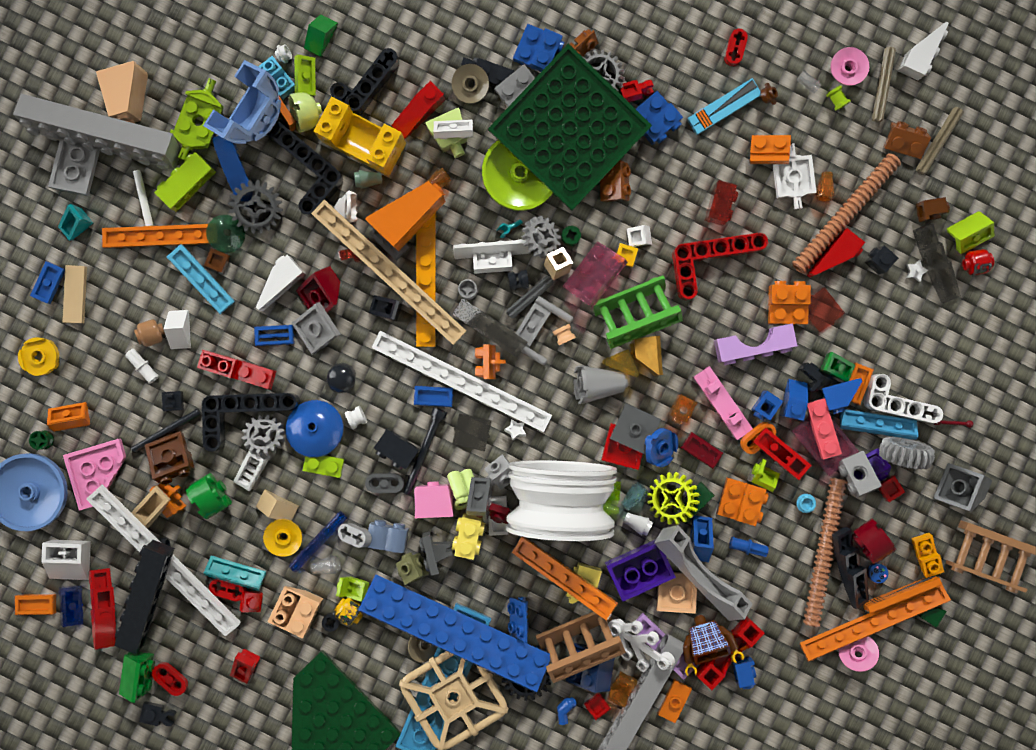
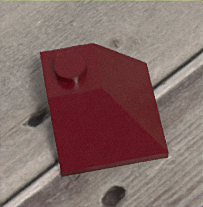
[296,266,340,313]

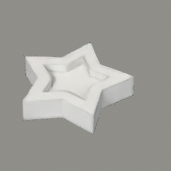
[906,260,929,282]
[504,419,526,440]

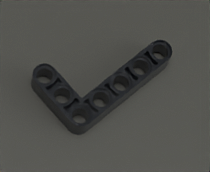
[267,121,343,217]
[202,393,300,452]

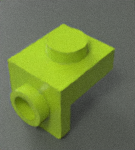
[751,459,780,492]
[336,576,369,602]

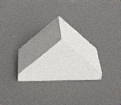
[164,310,191,349]

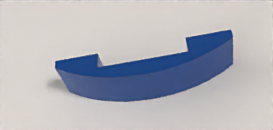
[212,136,257,206]

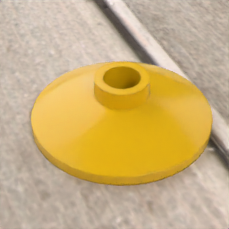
[263,519,302,557]

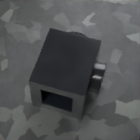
[864,245,899,275]

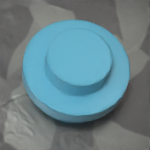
[796,494,816,513]

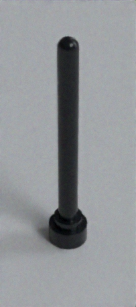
[404,407,447,495]

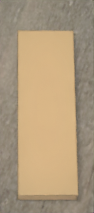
[63,265,87,324]

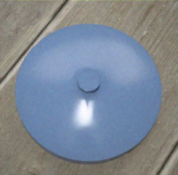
[0,453,68,531]

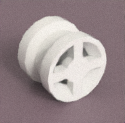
[345,406,367,429]

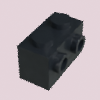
[374,428,420,470]

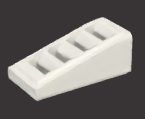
[233,451,270,491]

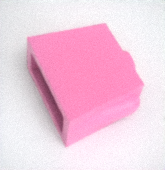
[414,481,454,518]

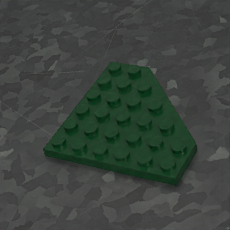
[292,650,401,750]

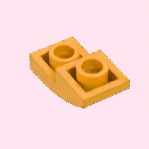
[911,533,944,578]

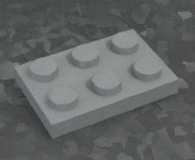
[494,64,535,107]
[48,138,100,196]

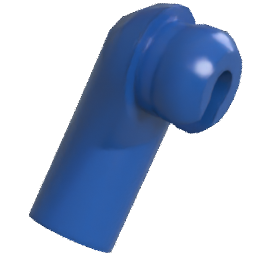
[557,697,577,725]

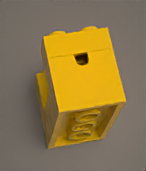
[313,96,406,177]

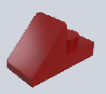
[230,649,260,684]

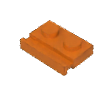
[750,135,791,164]

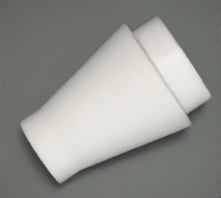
[623,512,653,536]

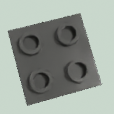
[419,531,452,576]

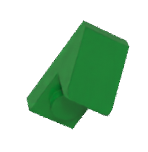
[820,352,855,382]

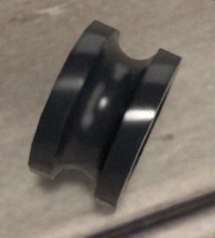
[322,613,340,632]

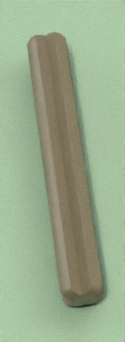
[872,47,896,122]
[916,107,964,175]

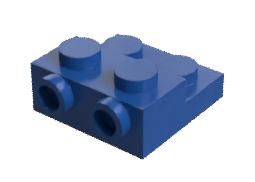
[513,24,565,72]
[636,91,683,145]

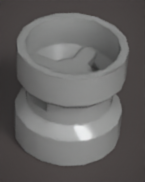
[458,279,478,300]

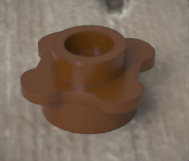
[761,83,778,105]

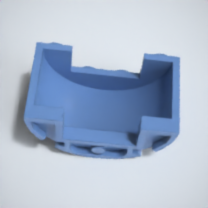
[203,60,281,144]

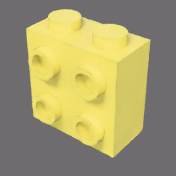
[452,513,485,560]

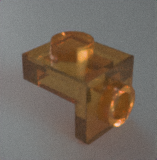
[608,671,637,708]

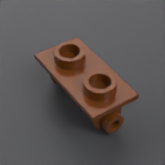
[570,29,598,57]

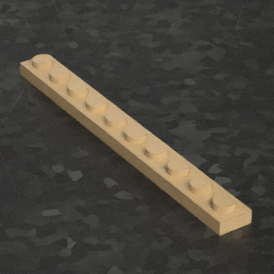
[311,200,466,345]

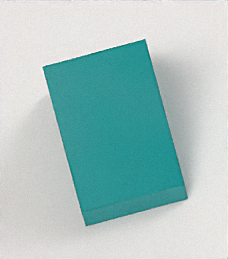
[58,204,94,241]

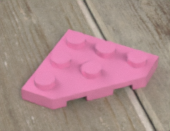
[63,439,126,510]

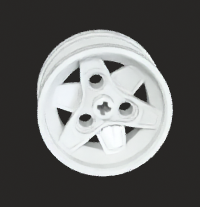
[506,460,617,541]

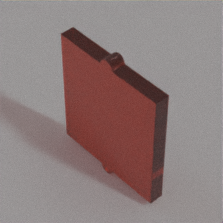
[808,287,845,333]

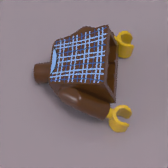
[683,615,744,676]

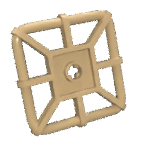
[399,651,509,750]

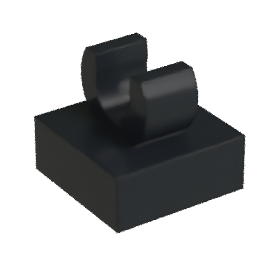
[162,391,184,411]

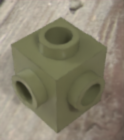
[396,552,429,585]

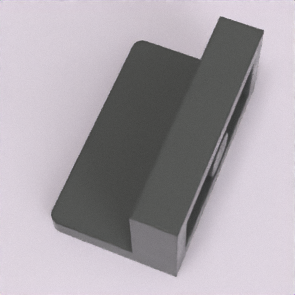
[466,477,492,523]

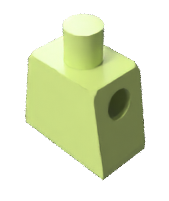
[425,107,467,158]

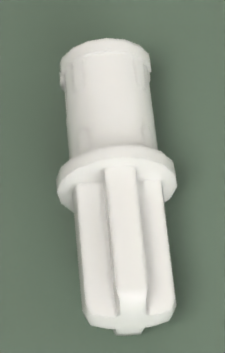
[126,349,159,384]

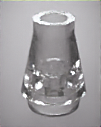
[310,555,341,575]

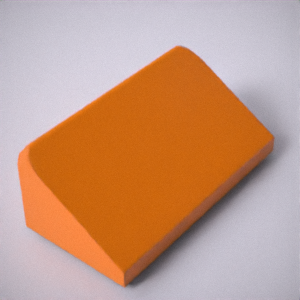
[47,402,90,431]

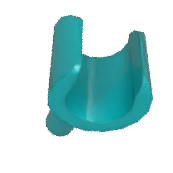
[496,219,523,238]

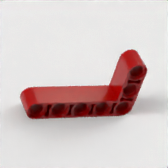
[672,233,768,301]

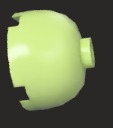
[288,92,322,133]

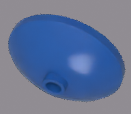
[286,400,344,458]

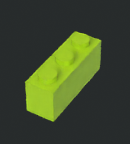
[154,152,216,212]

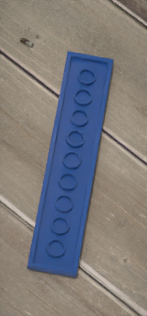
[358,574,550,693]

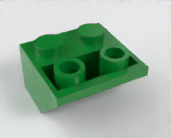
[119,652,155,703]

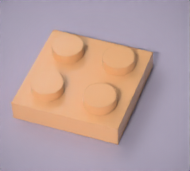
[656,572,697,614]

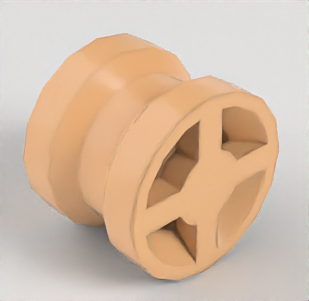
[553,324,576,346]

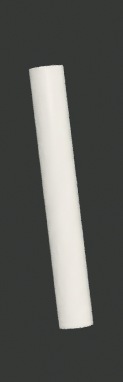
[133,170,154,226]

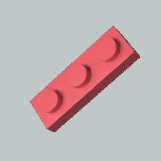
[806,398,842,460]

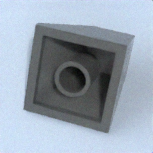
[934,463,992,512]

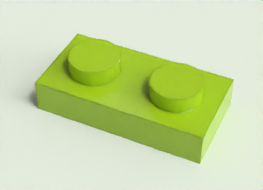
[294,54,316,97]
[303,455,345,478]

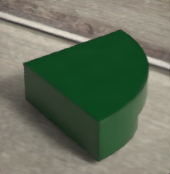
[918,607,947,628]

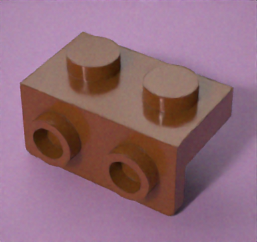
[884,121,931,159]
[600,160,631,202]

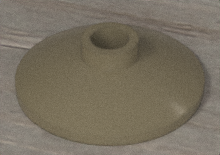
[452,64,489,103]
[408,636,437,662]

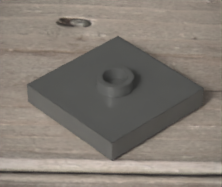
[610,403,661,454]

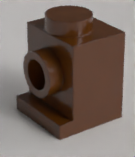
[916,197,950,223]

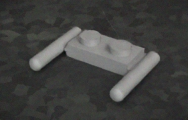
[509,296,573,365]

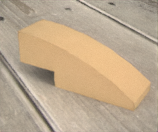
[131,486,171,529]

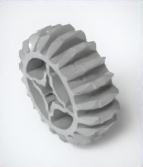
[583,50,625,92]
[879,436,935,470]

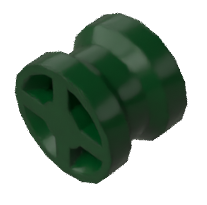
[561,225,581,247]
[29,430,54,450]

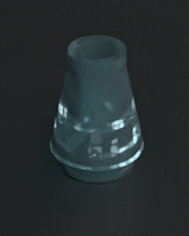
[621,482,648,510]

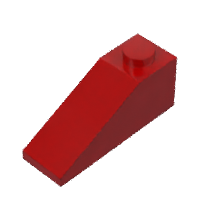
[391,80,445,139]
[807,228,865,278]
[753,427,812,480]

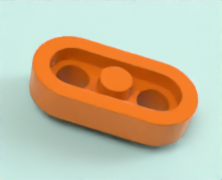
[740,422,776,454]

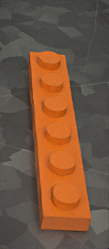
[102,224,219,248]
[512,536,618,620]

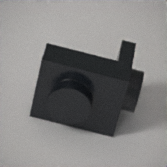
[798,362,826,392]

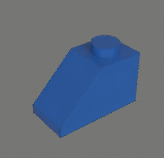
[822,378,862,414]
[779,379,808,421]
[690,516,714,562]

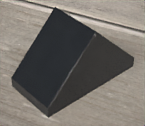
[369,295,402,322]

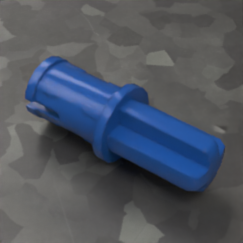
[729,536,769,557]

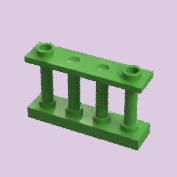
[592,276,683,349]

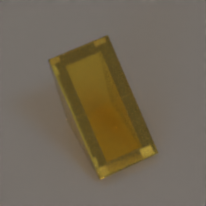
[600,349,639,378]

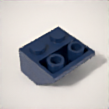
[566,643,615,693]

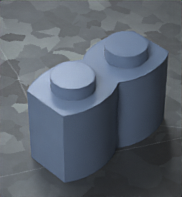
[368,520,409,553]

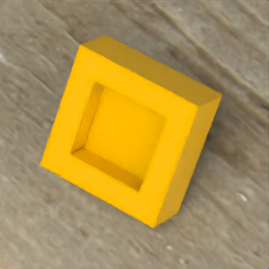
[614,243,638,268]

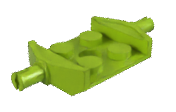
[170,78,224,160]

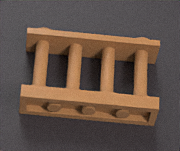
[945,520,1036,593]
[536,611,626,683]

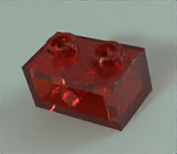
[704,180,738,226]

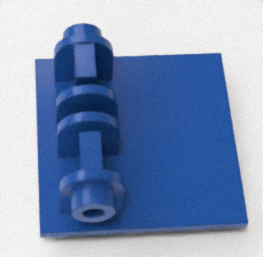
[507,597,528,643]

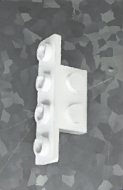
[453,239,530,274]

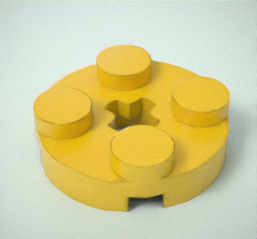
[18,337,59,376]

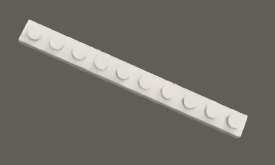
[372,331,552,432]
[86,484,241,636]

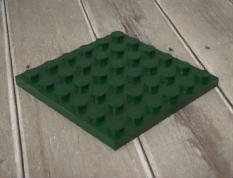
[488,43,652,211]

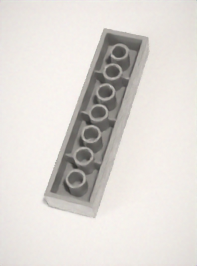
[13,94,181,170]

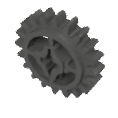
[228,180,283,233]

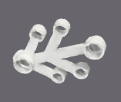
[608,619,675,672]

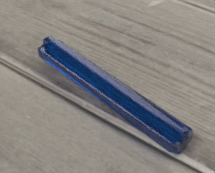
[289,511,347,572]

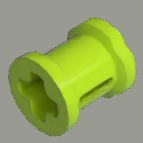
[826,85,851,111]

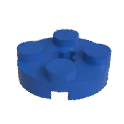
[645,428,678,467]

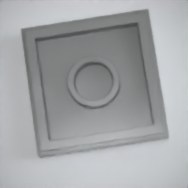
[292,302,341,355]

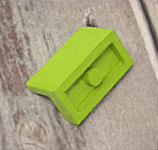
[947,211,995,254]

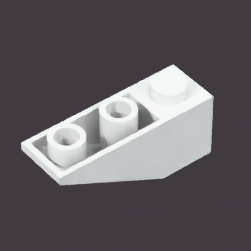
[898,22,949,80]

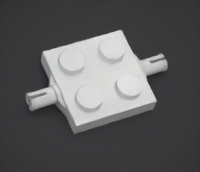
[773,143,817,209]

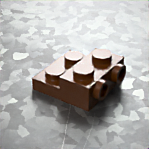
[145,431,195,485]

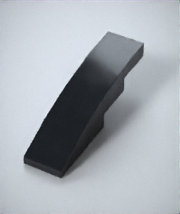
[832,527,869,609]

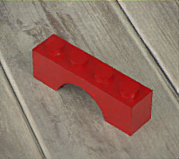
[694,616,765,690]

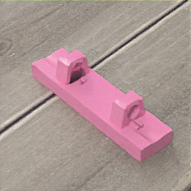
[693,366,753,440]

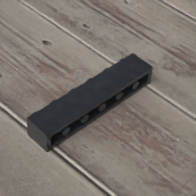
[114,540,175,654]

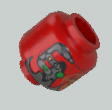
[962,249,994,276]

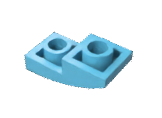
[258,56,295,100]

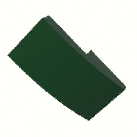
[672,482,715,524]

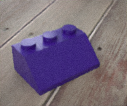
[605,539,676,602]

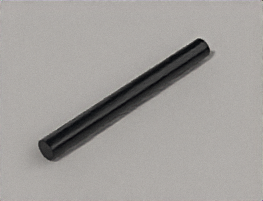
[131,408,202,453]

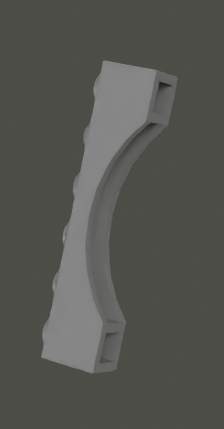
[654,525,752,621]

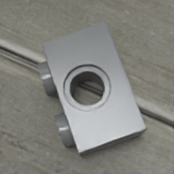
[838,451,882,498]

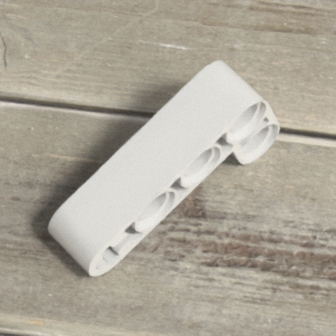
[863,374,943,423]

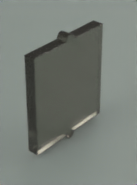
[452,413,492,451]

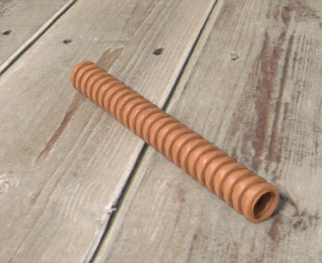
[792,153,901,274]
[803,477,847,627]

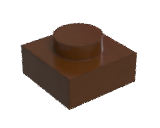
[204,248,231,273]

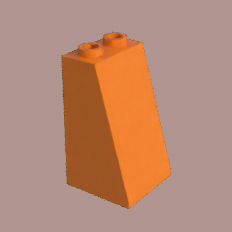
[365,181,446,252]

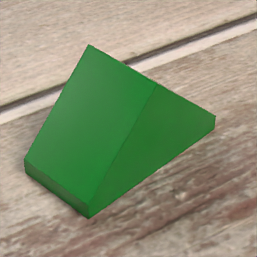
[304,14,338,57]

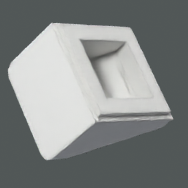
[627,225,652,247]

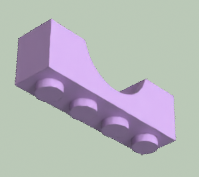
[714,323,797,365]

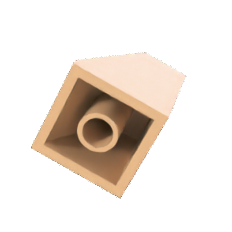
[96,61,148,123]

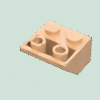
[268,586,323,639]

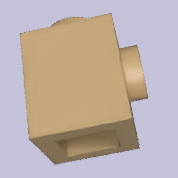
[544,247,573,280]

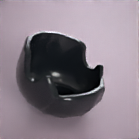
[326,363,356,394]

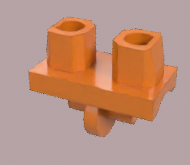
[475,344,506,379]
[149,483,187,518]

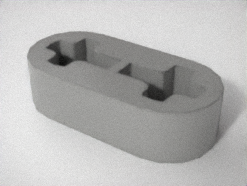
[338,523,372,548]

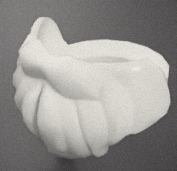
[334,191,358,223]

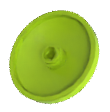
[482,140,552,211]

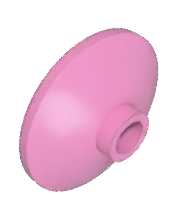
[831,47,869,86]
[839,636,879,672]

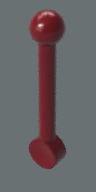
[934,420,974,428]

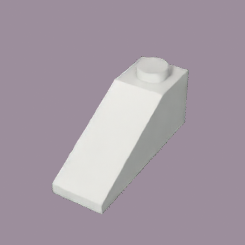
[256,255,306,311]

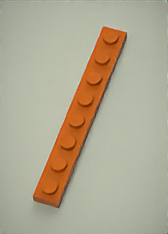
[799,585,951,662]

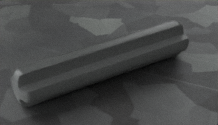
[506,276,554,319]

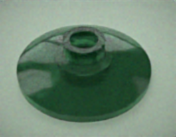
[206,215,245,253]

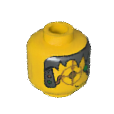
[334,598,363,626]

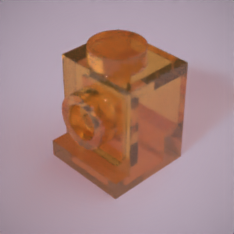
[668,394,698,425]

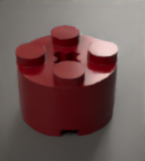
[852,518,897,564]

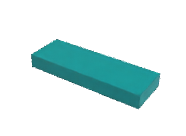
[203,556,266,591]

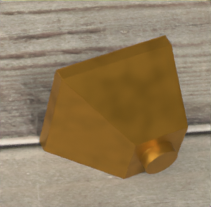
[629,336,663,376]

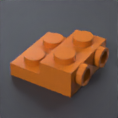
[768,281,811,325]
[716,477,768,526]

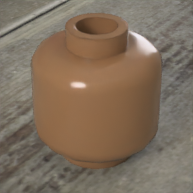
[134,319,165,347]

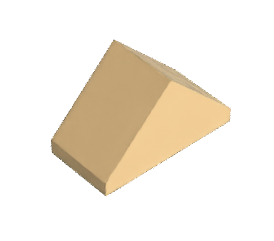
[256,489,299,521]

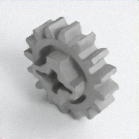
[521,216,561,258]
[242,415,285,457]

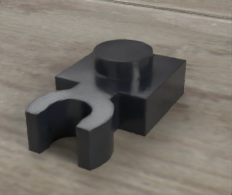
[139,701,177,726]

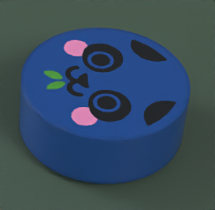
[867,563,889,583]

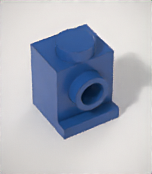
[751,391,783,421]
[732,656,756,689]

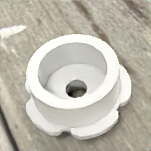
[275,44,292,63]

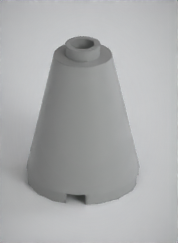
[573,365,628,404]

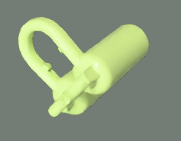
[447,469,474,510]

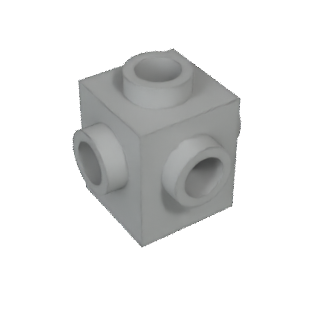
[484,454,513,490]

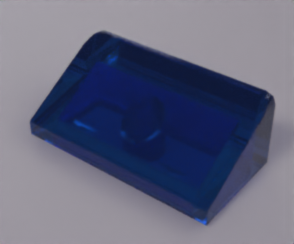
[59,585,83,627]

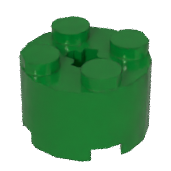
[186,473,232,519]

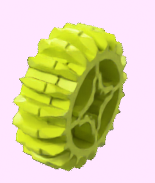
[647,472,700,525]

